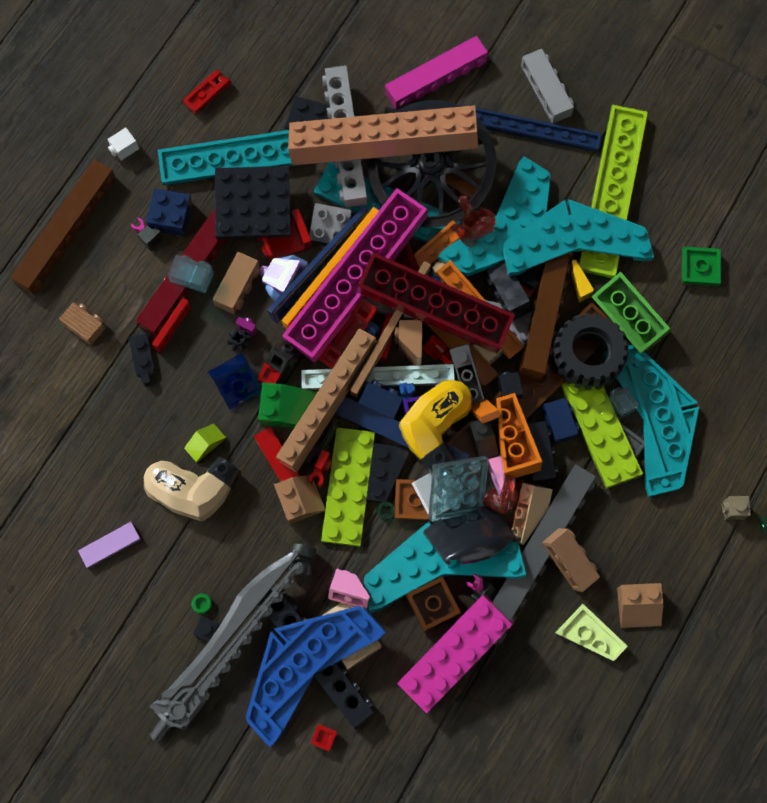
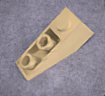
[511,483,553,545]

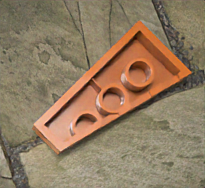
[496,393,542,482]

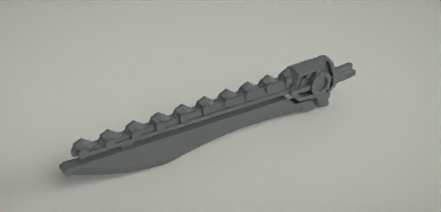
[150,550,304,743]

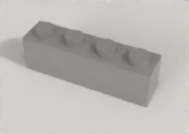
[521,49,574,124]

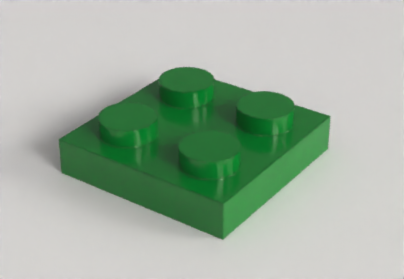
[682,246,721,286]

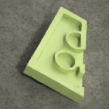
[555,604,628,661]

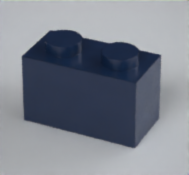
[358,380,403,419]
[541,398,579,445]

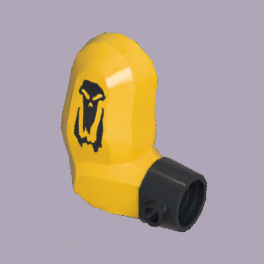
[399,379,472,475]

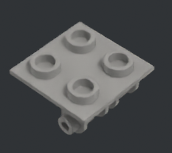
[309,203,351,243]

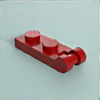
[183,69,231,115]

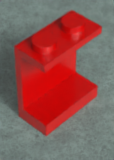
[257,209,312,263]

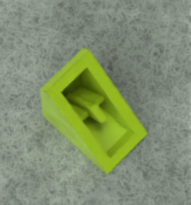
[184,424,226,463]

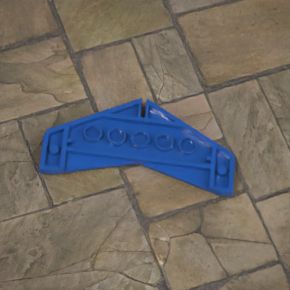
[246,606,387,747]

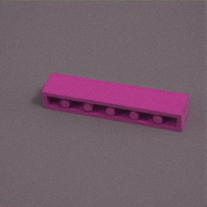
[385,36,488,109]

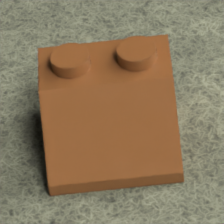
[395,320,422,366]
[274,475,325,525]
[617,583,663,628]

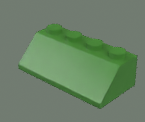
[591,272,671,354]

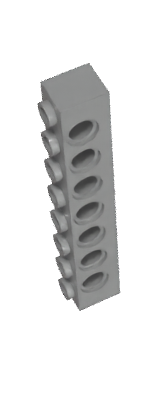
[322,66,367,208]

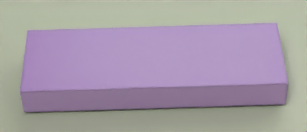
[78,522,141,569]

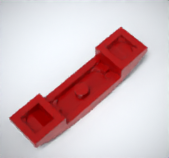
[318,298,378,369]

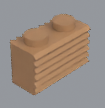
[59,302,105,345]

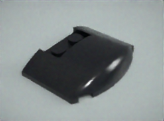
[423,506,516,564]

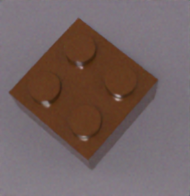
[406,576,461,633]

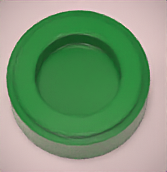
[192,594,212,614]

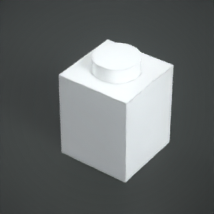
[108,128,139,160]

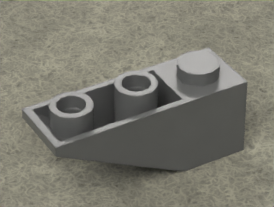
[450,343,485,404]

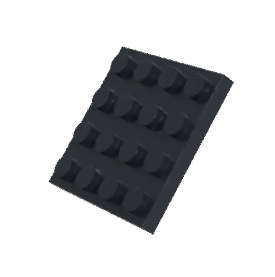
[215,166,291,240]

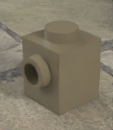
[722,496,751,520]

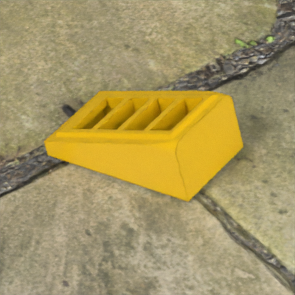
[570,260,594,303]

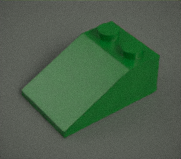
[258,382,317,428]

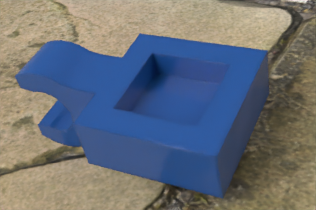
[399,382,415,403]

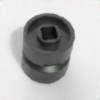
[286,543,317,577]

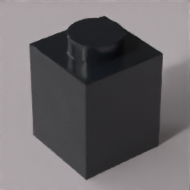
[498,371,523,400]

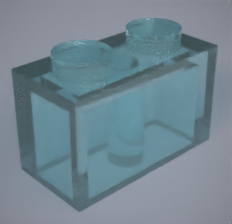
[168,255,214,293]

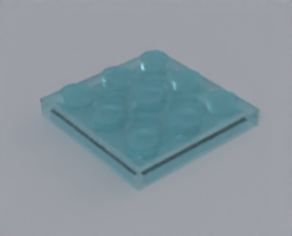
[428,456,489,521]

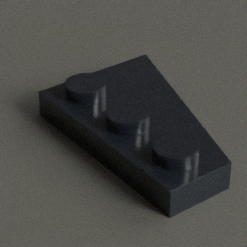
[366,443,411,503]

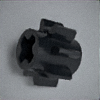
[227,328,251,353]

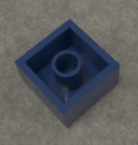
[146,188,193,237]

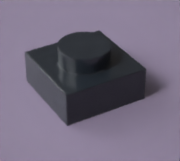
[193,616,220,641]

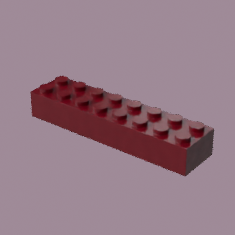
[356,252,515,354]

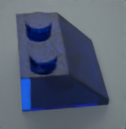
[208,353,262,410]

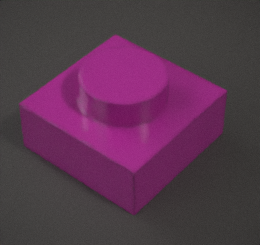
[236,317,257,337]

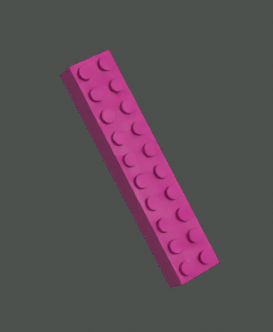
[282,188,428,363]

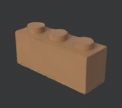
[213,252,260,315]
[542,528,600,592]

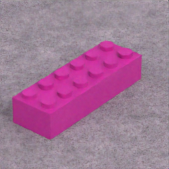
[397,594,514,713]

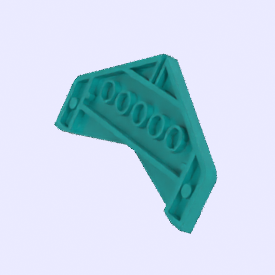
[438,156,550,277]
[503,199,654,276]
[603,345,699,498]
[364,520,527,613]

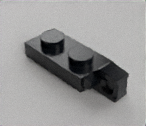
[129,333,155,386]
[304,418,340,468]

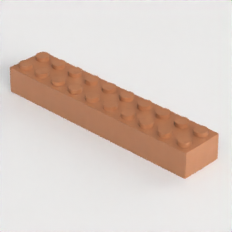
[288,105,478,165]

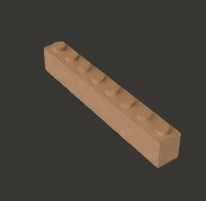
[276,329,377,473]

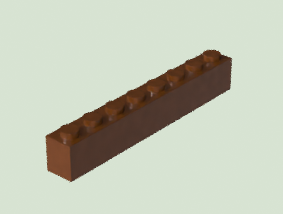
[10,159,116,294]
[518,252,573,380]

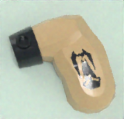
[144,457,241,521]

